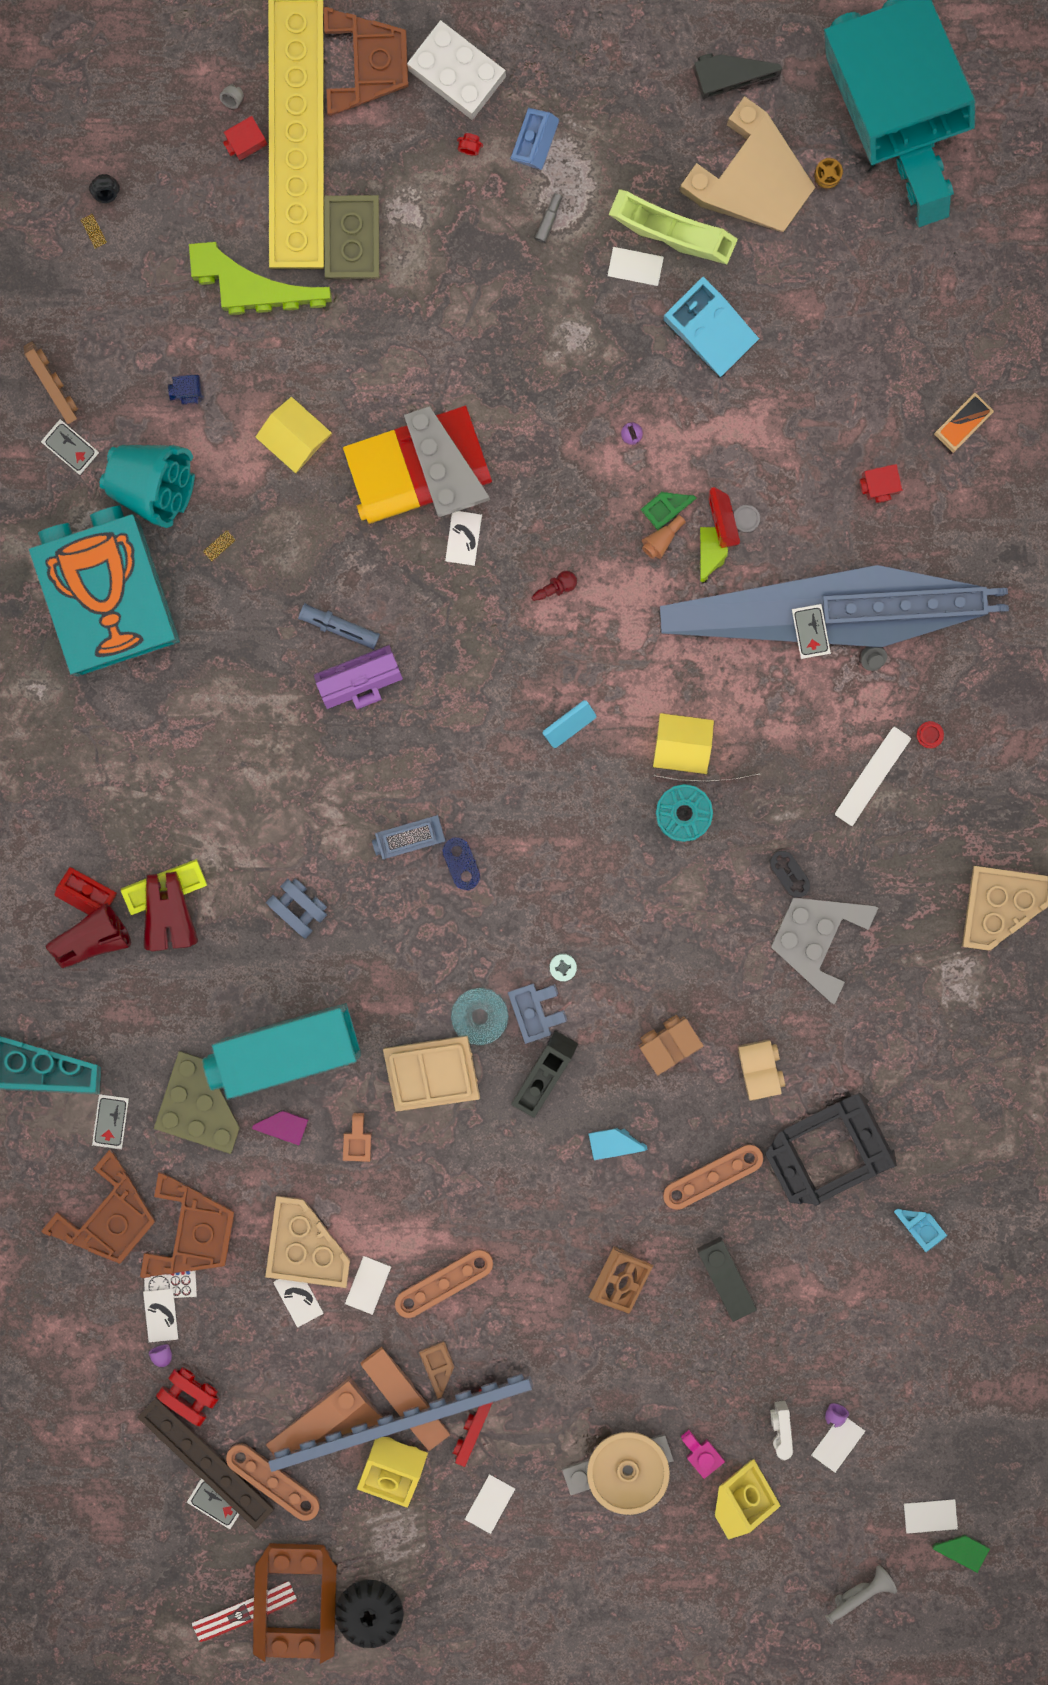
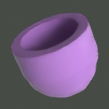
[621,422,643,445]
[149,1344,172,1367]
[825,1403,849,1428]

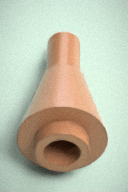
[642,515,686,559]

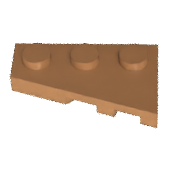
[23,341,78,424]

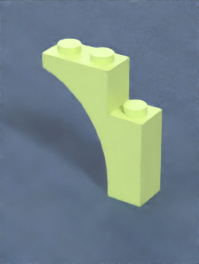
[609,189,738,264]

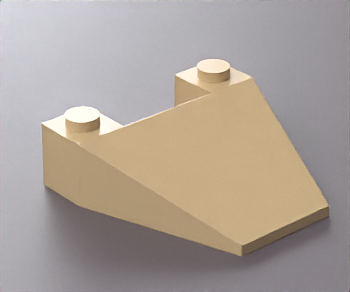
[680,96,815,232]

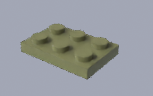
[324,195,380,279]

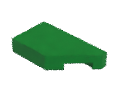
[640,492,697,530]
[932,1535,990,1573]

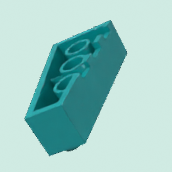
[896,143,954,228]
[0,1036,101,1094]

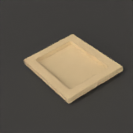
[383,1035,480,1112]

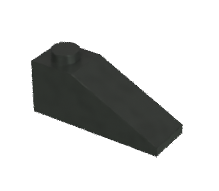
[693,53,782,99]
[511,1030,578,1118]
[697,1237,757,1322]

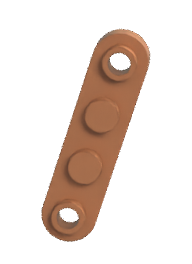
[663,1144,763,1210]
[395,1249,493,1318]
[226,1443,320,1521]

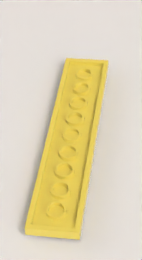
[268,0,324,269]

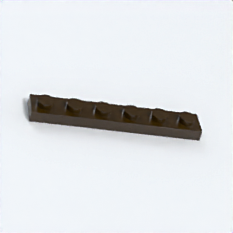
[137,1397,275,1530]

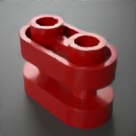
[156,1367,219,1427]

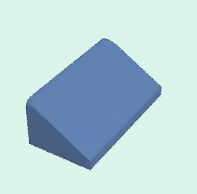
[510,108,559,170]

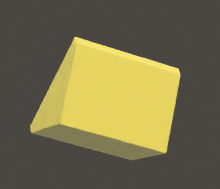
[256,397,332,473]
[653,713,714,774]

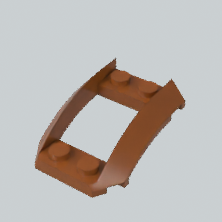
[253,1543,337,1664]

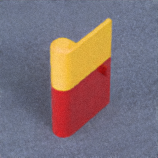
[343,405,492,524]

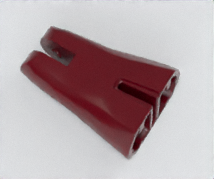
[144,872,198,951]
[45,903,131,968]

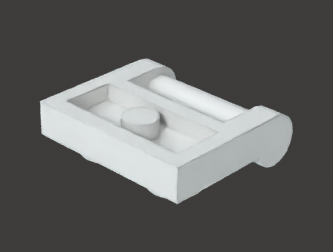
[770,1401,793,1460]

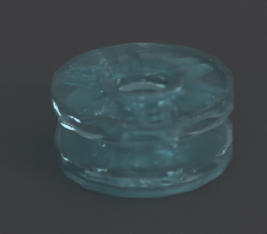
[451,988,509,1045]

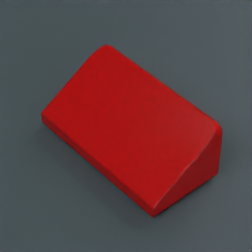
[708,487,740,548]
[54,867,117,915]

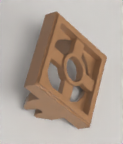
[589,1246,653,1314]

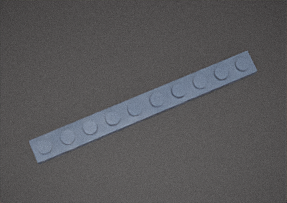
[268,1374,533,1472]

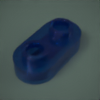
[443,838,480,890]

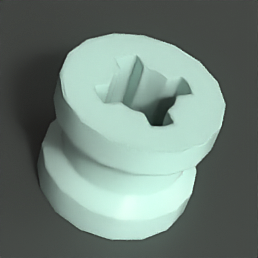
[550,954,577,981]

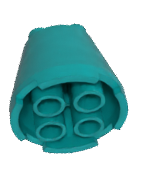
[99,445,195,528]

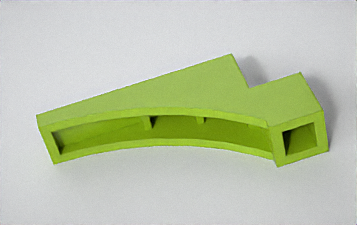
[189,242,332,315]

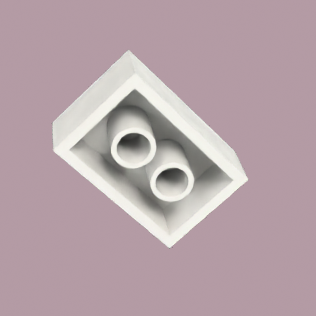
[407,20,506,120]

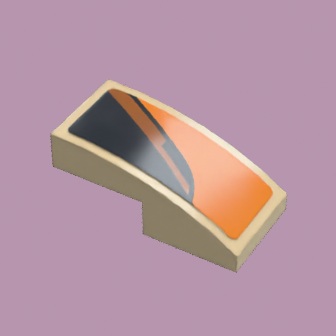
[934,393,994,453]

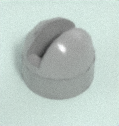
[219,84,244,109]

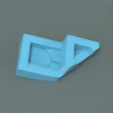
[589,1128,648,1160]
[894,1209,947,1253]

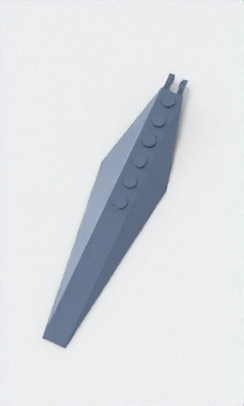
[660,565,1009,647]

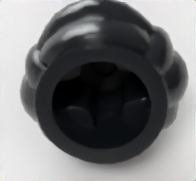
[89,174,120,203]

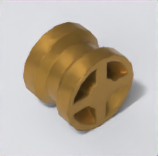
[814,158,843,189]

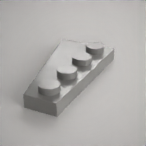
[404,406,490,517]

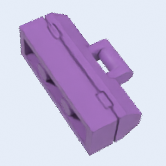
[314,645,403,709]

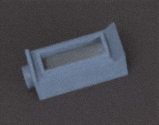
[372,815,446,860]

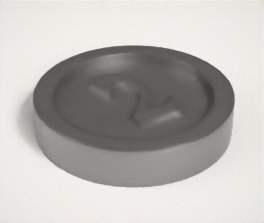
[734,505,760,533]

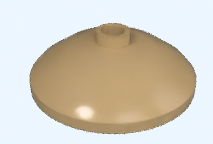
[587,1432,669,1515]

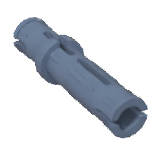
[298,603,380,650]

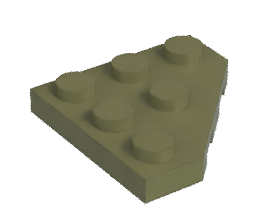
[154,1051,240,1154]

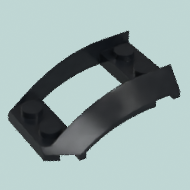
[765,1092,897,1206]

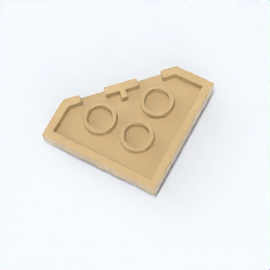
[962,866,1048,950]
[265,1195,350,1288]

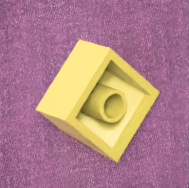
[357,1437,428,1508]

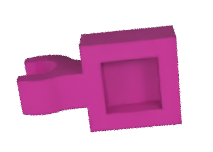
[681,1430,725,1479]

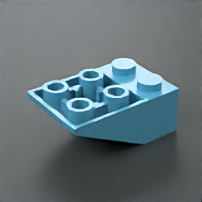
[663,277,759,378]

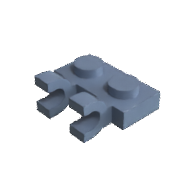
[508,983,567,1044]

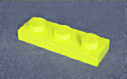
[121,859,207,915]

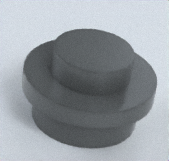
[860,646,887,671]

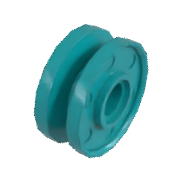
[655,784,713,842]

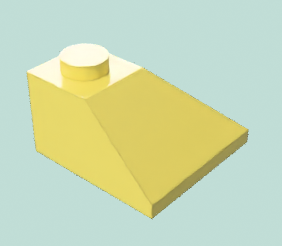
[715,1459,780,1539]

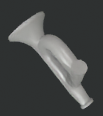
[825,1565,897,1625]

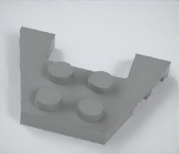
[771,898,878,1004]

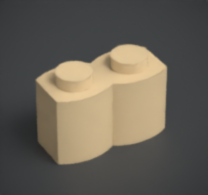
[737,1039,785,1101]

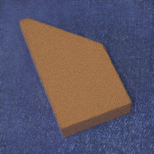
[419,1341,454,1399]

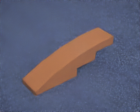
[360,1347,450,1451]

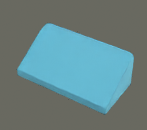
[542,700,597,748]

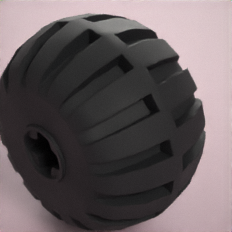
[335,1580,404,1648]

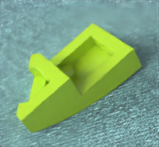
[700,527,728,582]

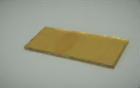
[81,214,107,249]
[203,530,236,561]

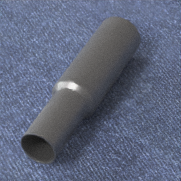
[534,193,563,243]

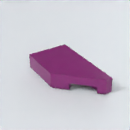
[252,1110,309,1145]

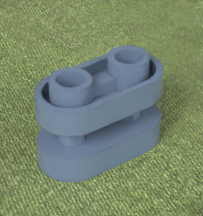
[266,878,327,939]

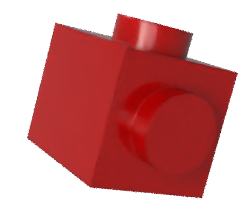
[223,116,268,161]
[859,464,903,503]

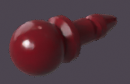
[531,571,577,601]

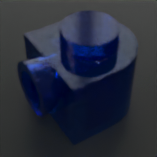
[168,375,202,405]

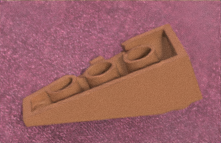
[266,1377,383,1455]

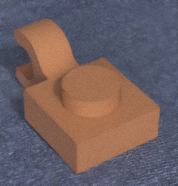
[343,1113,371,1162]

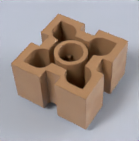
[638,1015,703,1076]

